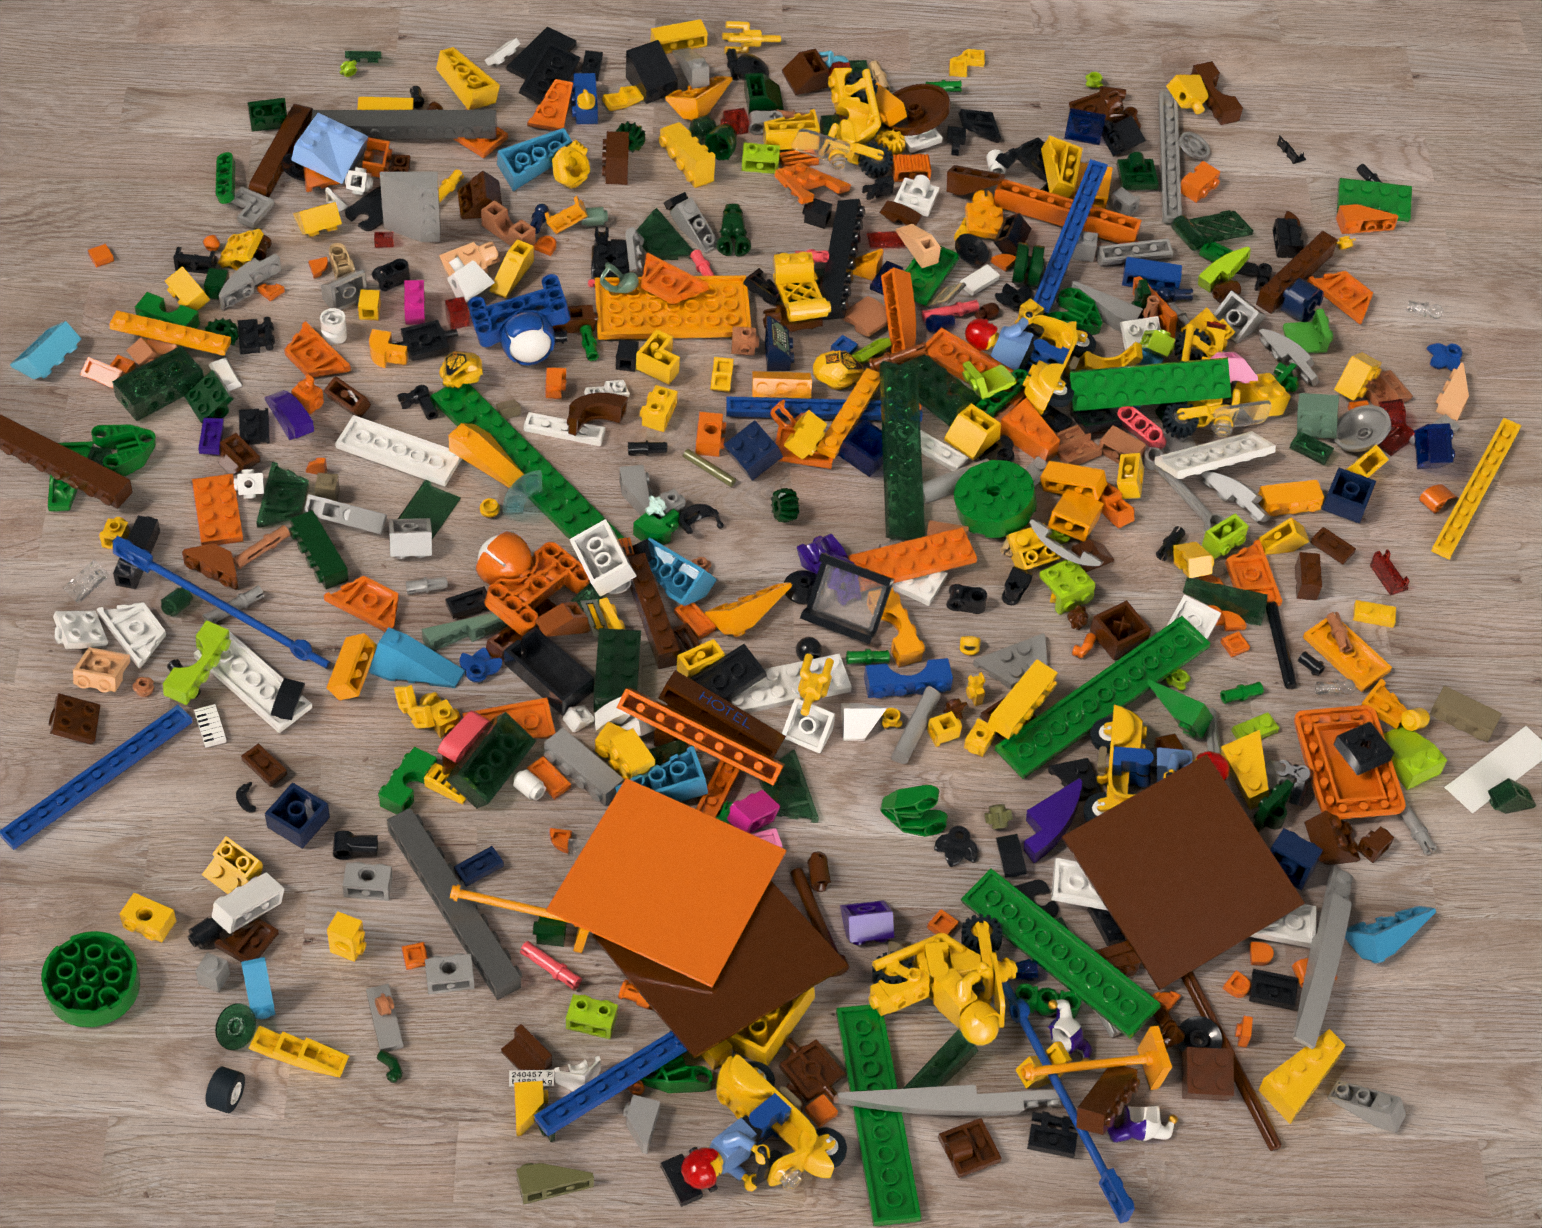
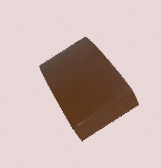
[389,154,411,172]
[879,200,922,226]

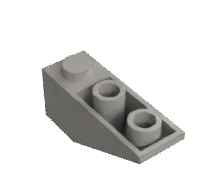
[670,197,717,253]
[619,465,655,516]
[1328,1080,1406,1132]

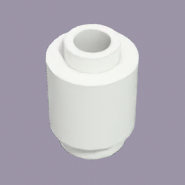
[986,150,1006,174]
[513,769,546,801]

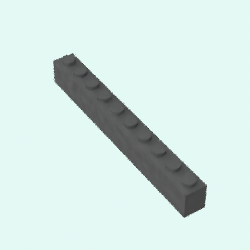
[311,110,497,139]
[387,808,523,1000]

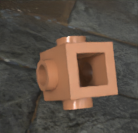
[731,327,759,355]

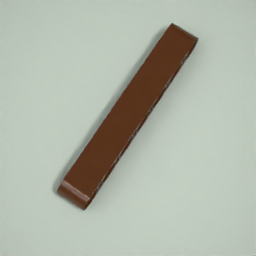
[249,104,313,198]

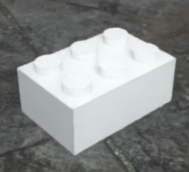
[569,519,637,597]

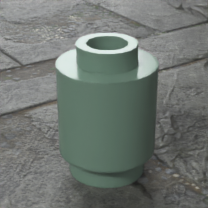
[582,207,608,227]

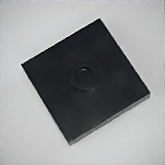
[1070,408,1122,434]

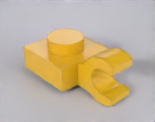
[966,672,986,706]

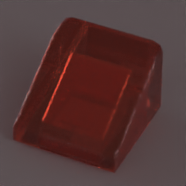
[374,232,394,248]

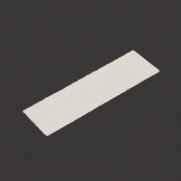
[1444,726,1542,813]

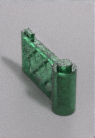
[1171,210,1254,251]

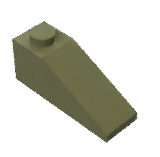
[516,1163,594,1205]

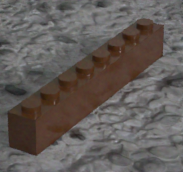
[0,414,133,509]

